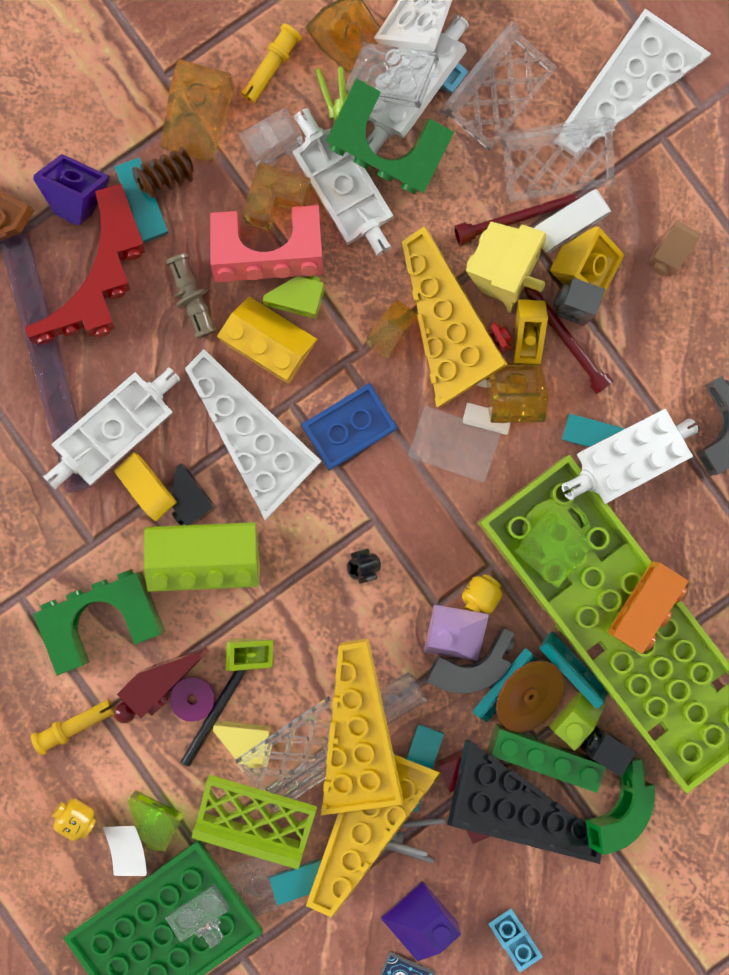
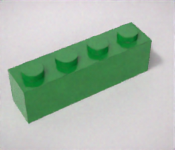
[487,724,606,793]

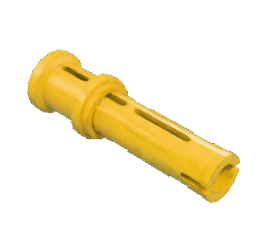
[241,23,302,104]
[31,698,114,756]

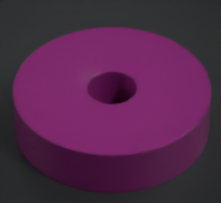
[170,676,215,722]

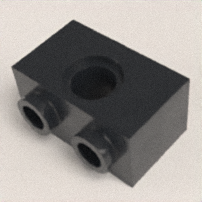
[580,726,636,777]

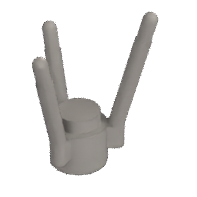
[385,818,446,863]

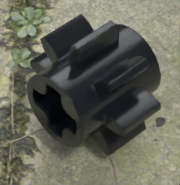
[347,548,381,584]

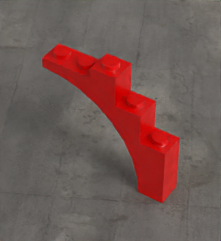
[24,184,145,345]

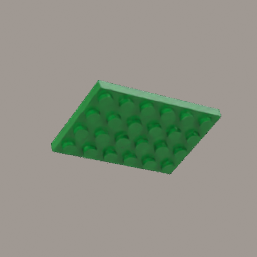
[63,840,264,975]

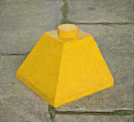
[550,226,624,301]

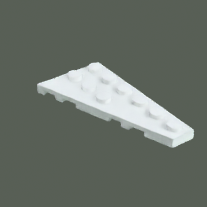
[552,9,711,157]
[185,349,322,520]

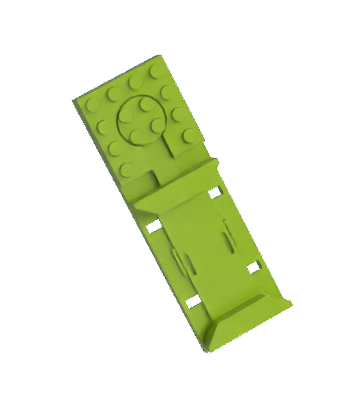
[477,455,729,794]

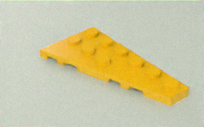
[402,226,508,408]
[321,638,404,815]
[306,754,441,917]

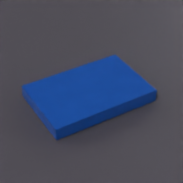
[301,383,398,471]

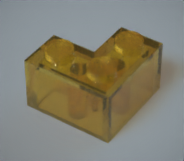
[242,162,312,231]

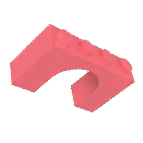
[210,205,324,282]

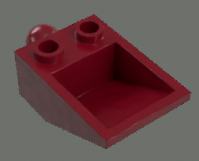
[114,647,209,723]

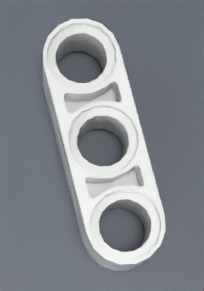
[534,189,612,254]

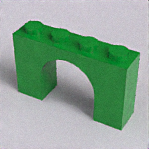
[325,78,455,195]
[33,569,165,676]

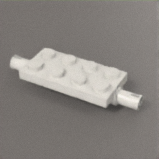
[367,15,469,155]
[292,108,393,256]
[43,367,180,490]
[562,409,698,504]

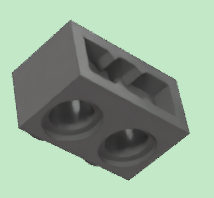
[553,278,605,326]

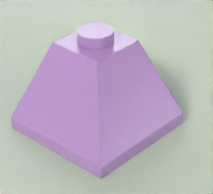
[424,605,489,661]

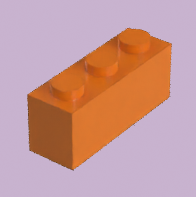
[607,561,689,654]

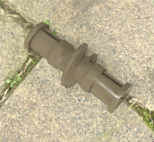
[165,253,218,339]

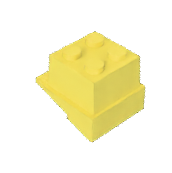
[466,222,546,313]

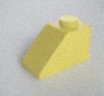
[213,721,271,768]

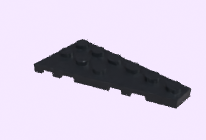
[447,740,602,864]

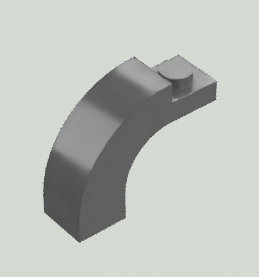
[696,376,729,476]
[425,626,515,693]

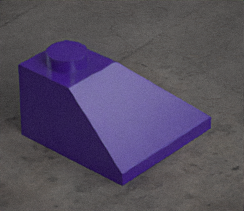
[33,154,110,226]
[381,881,461,961]

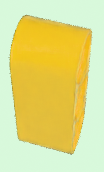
[114,452,177,521]

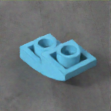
[488,908,543,972]

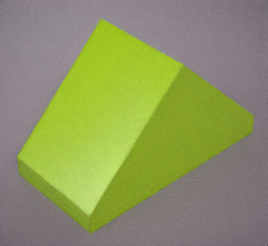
[226,638,273,671]

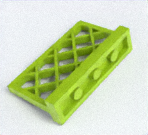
[191,774,317,870]

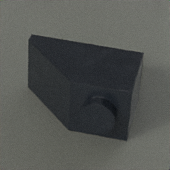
[172,463,217,526]

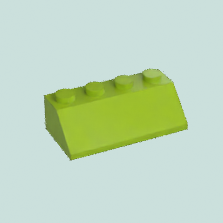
[144,522,260,592]

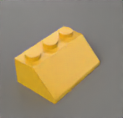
[217,296,317,385]

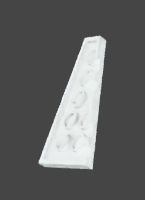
[374,0,452,52]

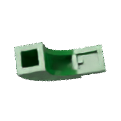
[586,757,655,855]

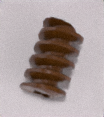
[132,147,193,199]

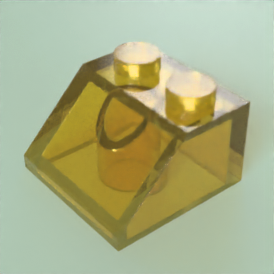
[487,363,549,423]

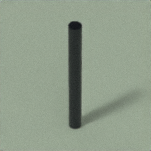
[180,670,246,767]

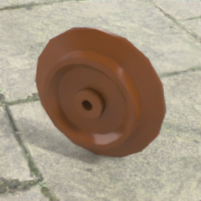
[496,660,564,733]

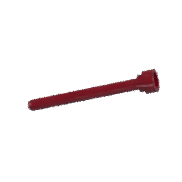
[454,194,579,246]
[525,287,614,394]

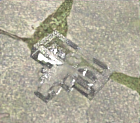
[165,884,229,949]

